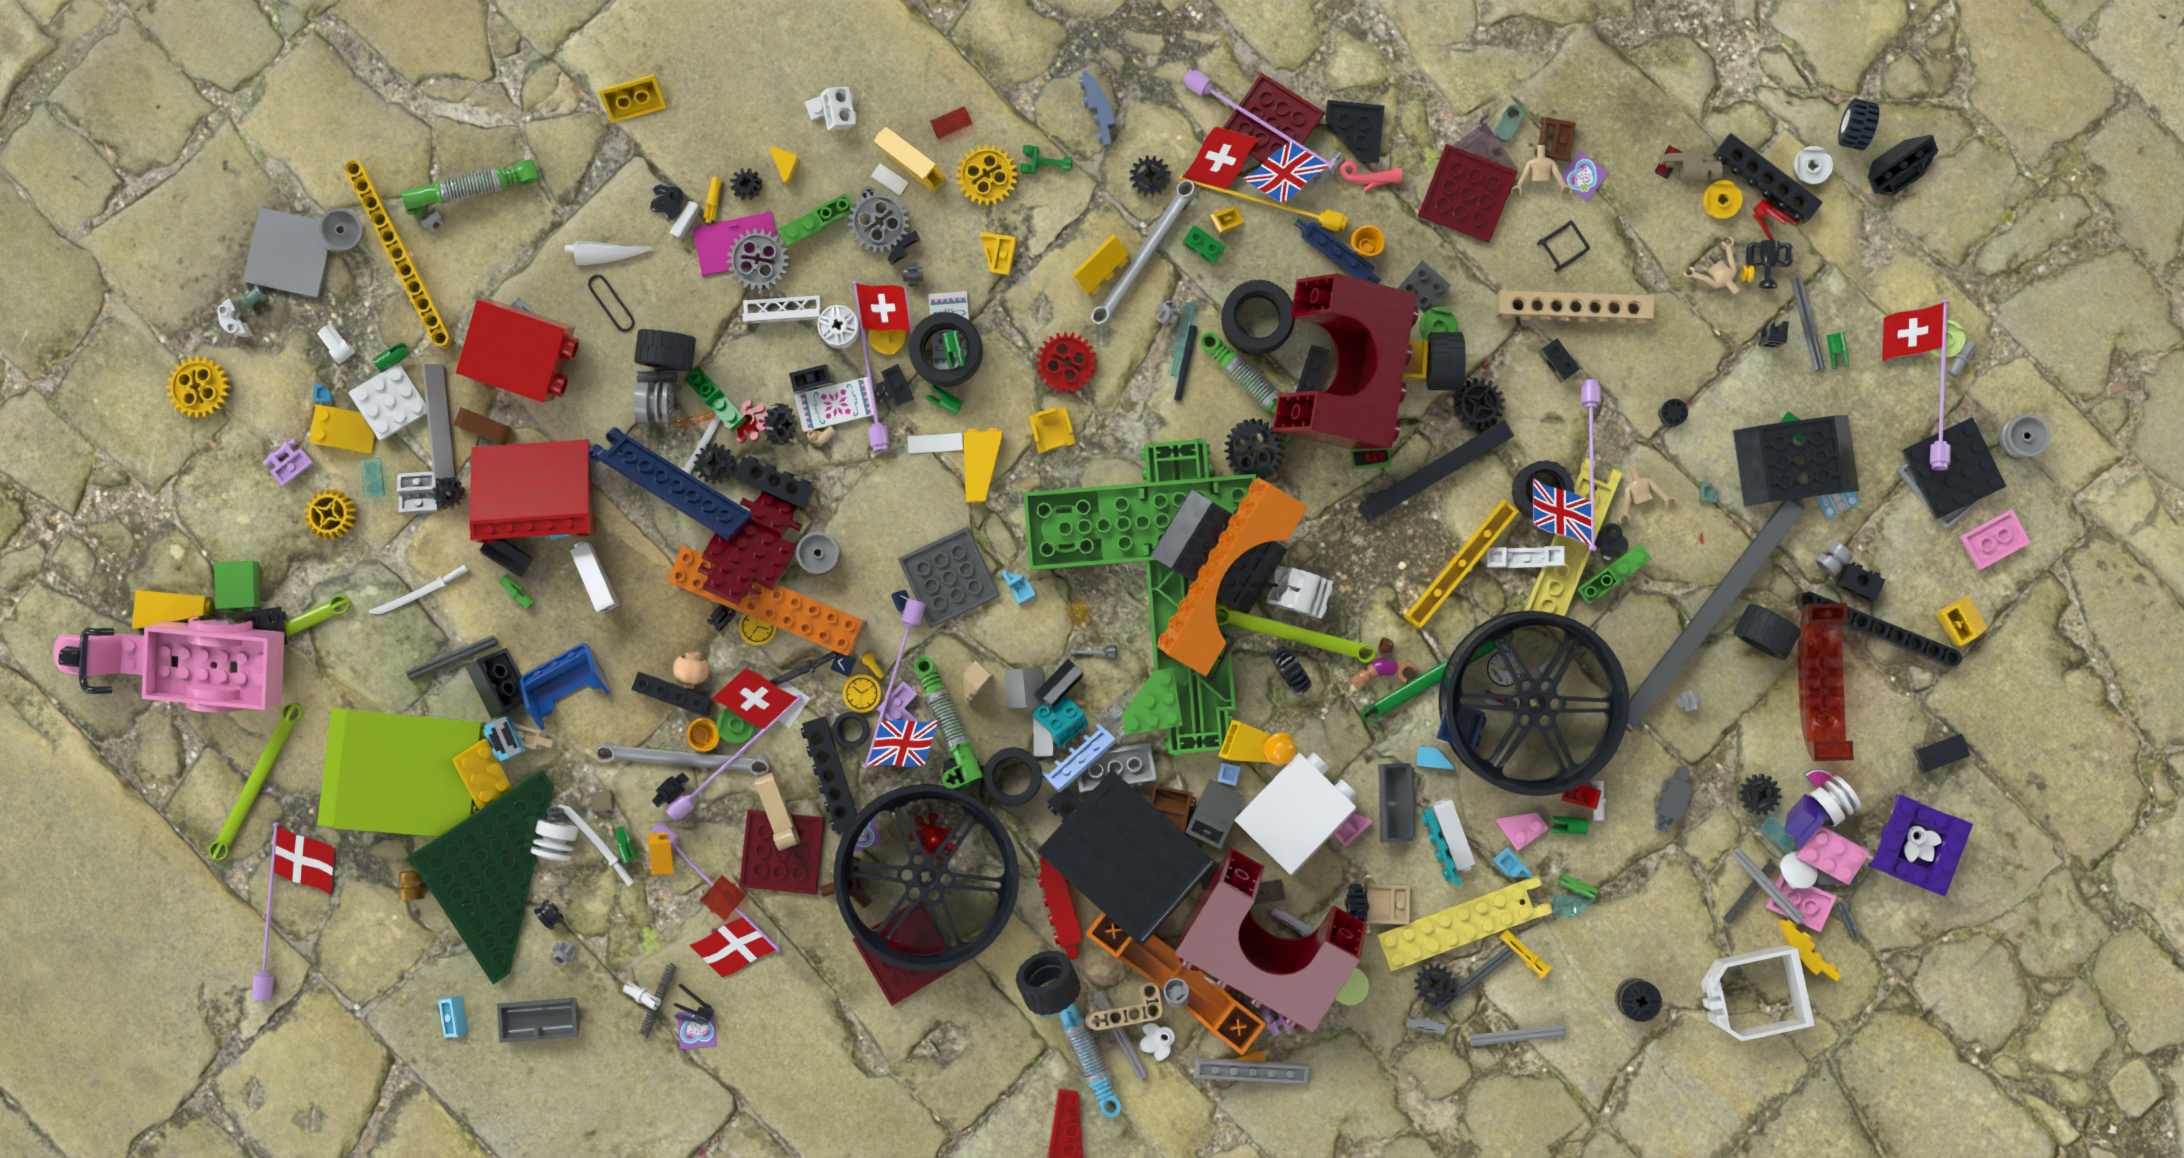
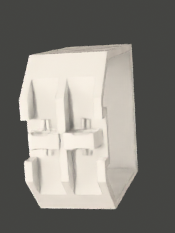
[1701,945,1815,1041]

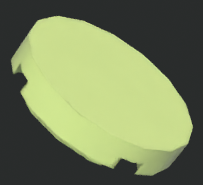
[1930,319,1966,358]
[1335,967,1369,1006]

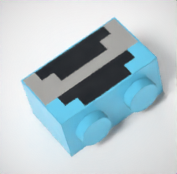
[484,716,526,761]

